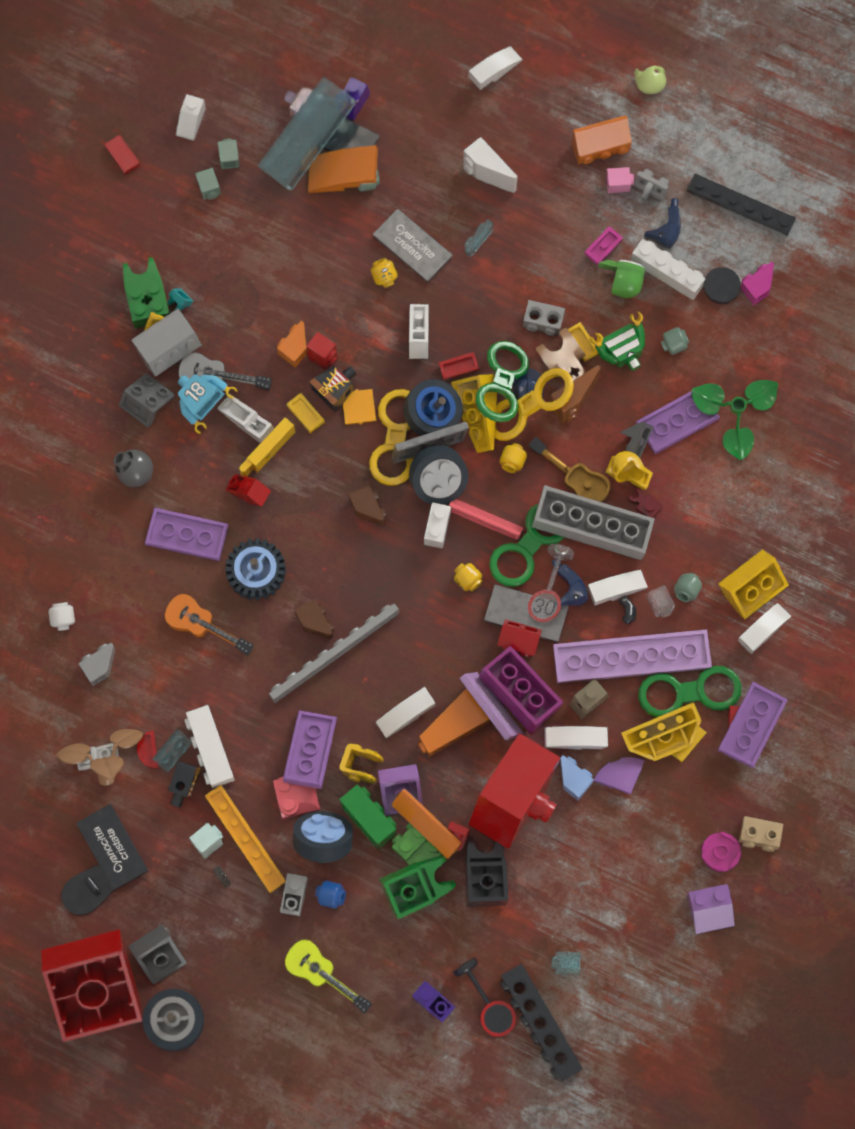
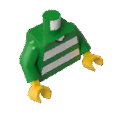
[589,312,645,371]

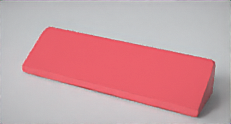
[449,499,524,540]

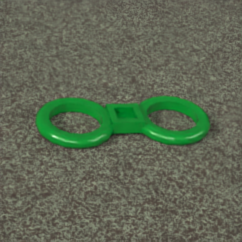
[476,341,529,422]
[489,503,565,587]
[638,666,742,718]

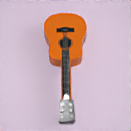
[165,594,254,656]

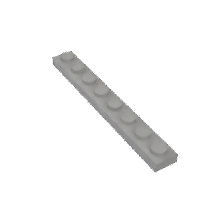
[269,603,399,703]

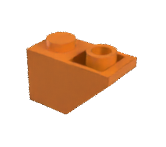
[277,321,307,368]

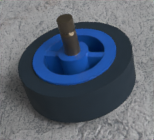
[403,379,463,436]

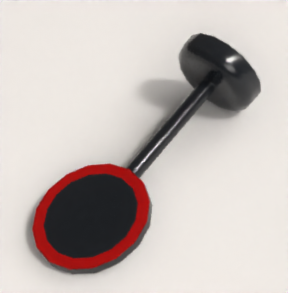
[452,957,516,1037]

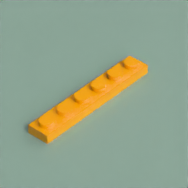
[205,785,286,893]

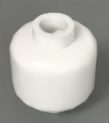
[48,602,75,631]

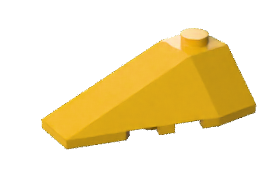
[451,374,497,453]

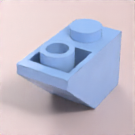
[560,755,594,801]

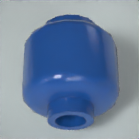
[315,881,346,909]

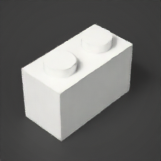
[424,503,451,549]

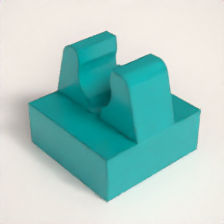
[167,288,193,311]

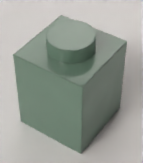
[218,139,240,169]
[195,168,221,200]

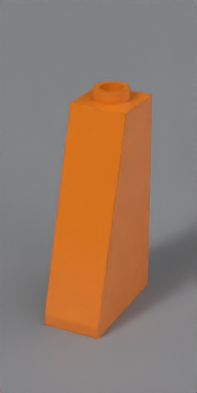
[418,688,490,757]

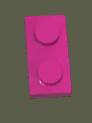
[584,226,623,266]

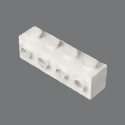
[631,239,705,300]
[184,705,235,788]

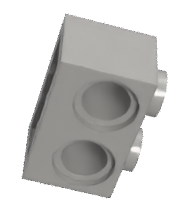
[523,300,565,336]

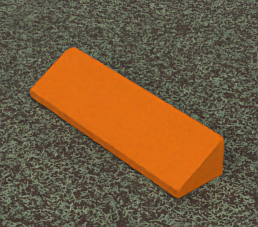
[392,789,461,859]

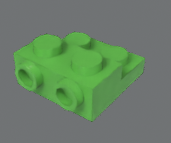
[392,823,442,865]

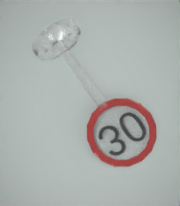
[528,544,575,622]

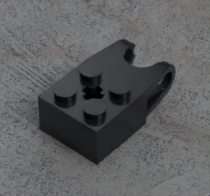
[465,837,509,907]

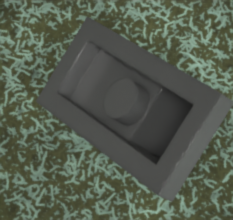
[620,421,654,458]

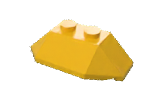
[622,702,702,761]

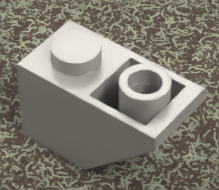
[78,643,115,686]
[280,873,308,916]

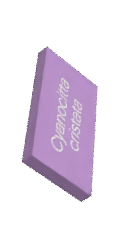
[460,672,524,740]

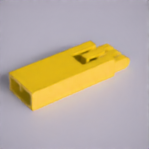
[239,418,295,477]

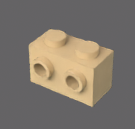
[739,816,783,852]

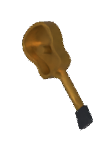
[529,437,610,502]

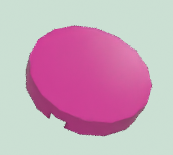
[701,832,741,872]

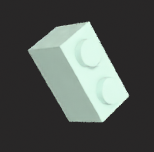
[190,823,223,859]

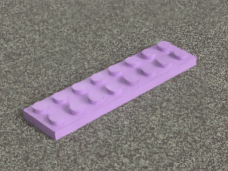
[553,630,712,684]

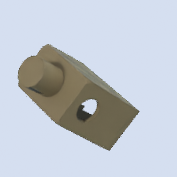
[569,679,610,720]

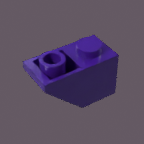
[412,981,455,1023]

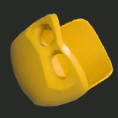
[611,451,645,482]

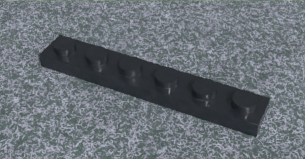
[687,173,796,236]

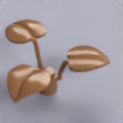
[55,729,143,785]

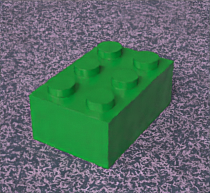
[339,784,397,851]

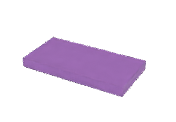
[635,391,720,455]
[145,508,229,561]
[718,682,788,769]
[283,710,337,789]

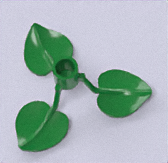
[692,380,778,460]

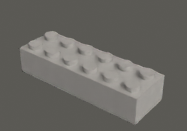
[532,485,655,560]

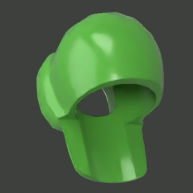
[598,260,645,298]

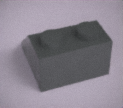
[129,925,187,985]

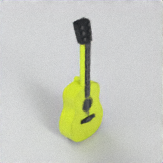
[285,940,372,1014]

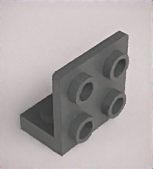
[118,374,175,427]

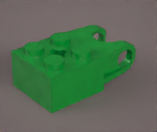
[123,257,170,329]
[378,856,456,919]

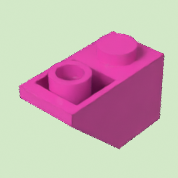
[741,262,774,305]

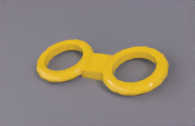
[494,368,574,441]
[369,389,414,486]

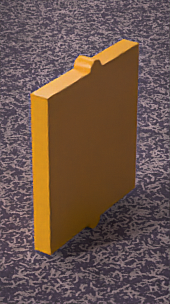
[343,389,376,425]

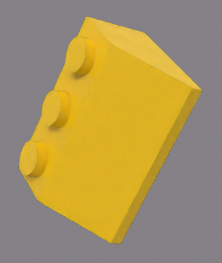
[718,550,789,620]

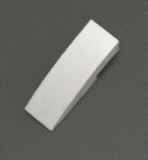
[469,47,522,90]
[218,394,274,443]
[587,570,648,606]
[738,603,791,654]
[376,687,435,738]
[544,726,608,750]

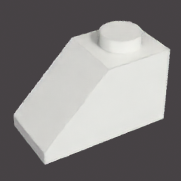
[176,95,206,141]

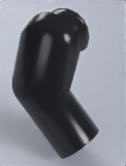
[619,595,637,624]

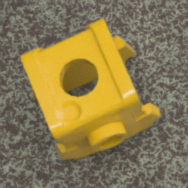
[339,744,384,784]

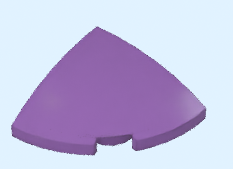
[594,757,645,795]

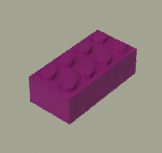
[479,646,563,733]

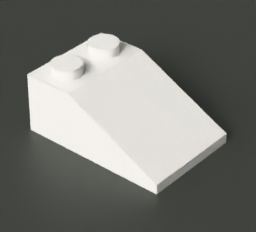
[463,137,517,193]

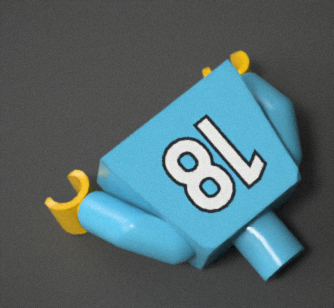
[178,374,237,434]

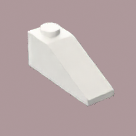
[409,304,429,359]

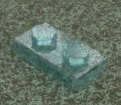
[464,219,494,258]
[152,729,192,772]

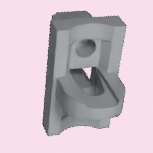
[633,169,669,201]

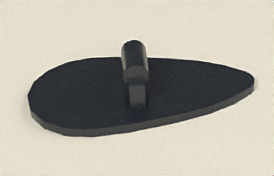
[62,865,113,915]

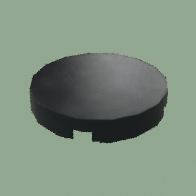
[703,267,741,304]

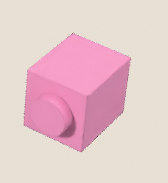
[606,167,634,193]

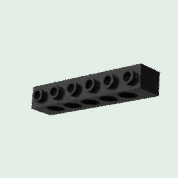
[499,963,583,1082]

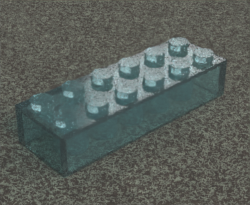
[258,76,357,191]

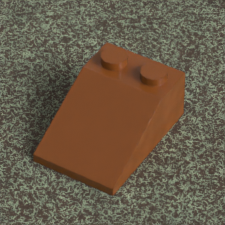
[550,365,600,424]

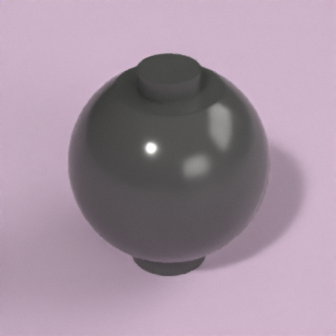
[113,449,153,487]

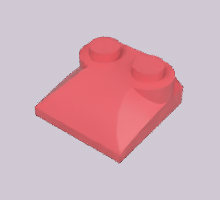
[273,777,320,820]

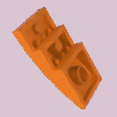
[308,145,378,193]

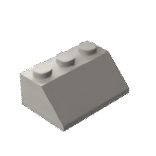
[131,309,202,377]

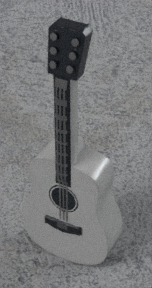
[179,353,272,391]

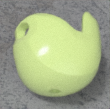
[635,66,666,94]

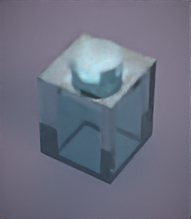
[552,952,581,975]

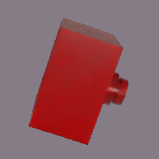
[468,733,560,849]
[41,929,142,1042]

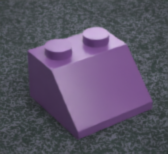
[378,764,423,816]
[687,884,735,934]

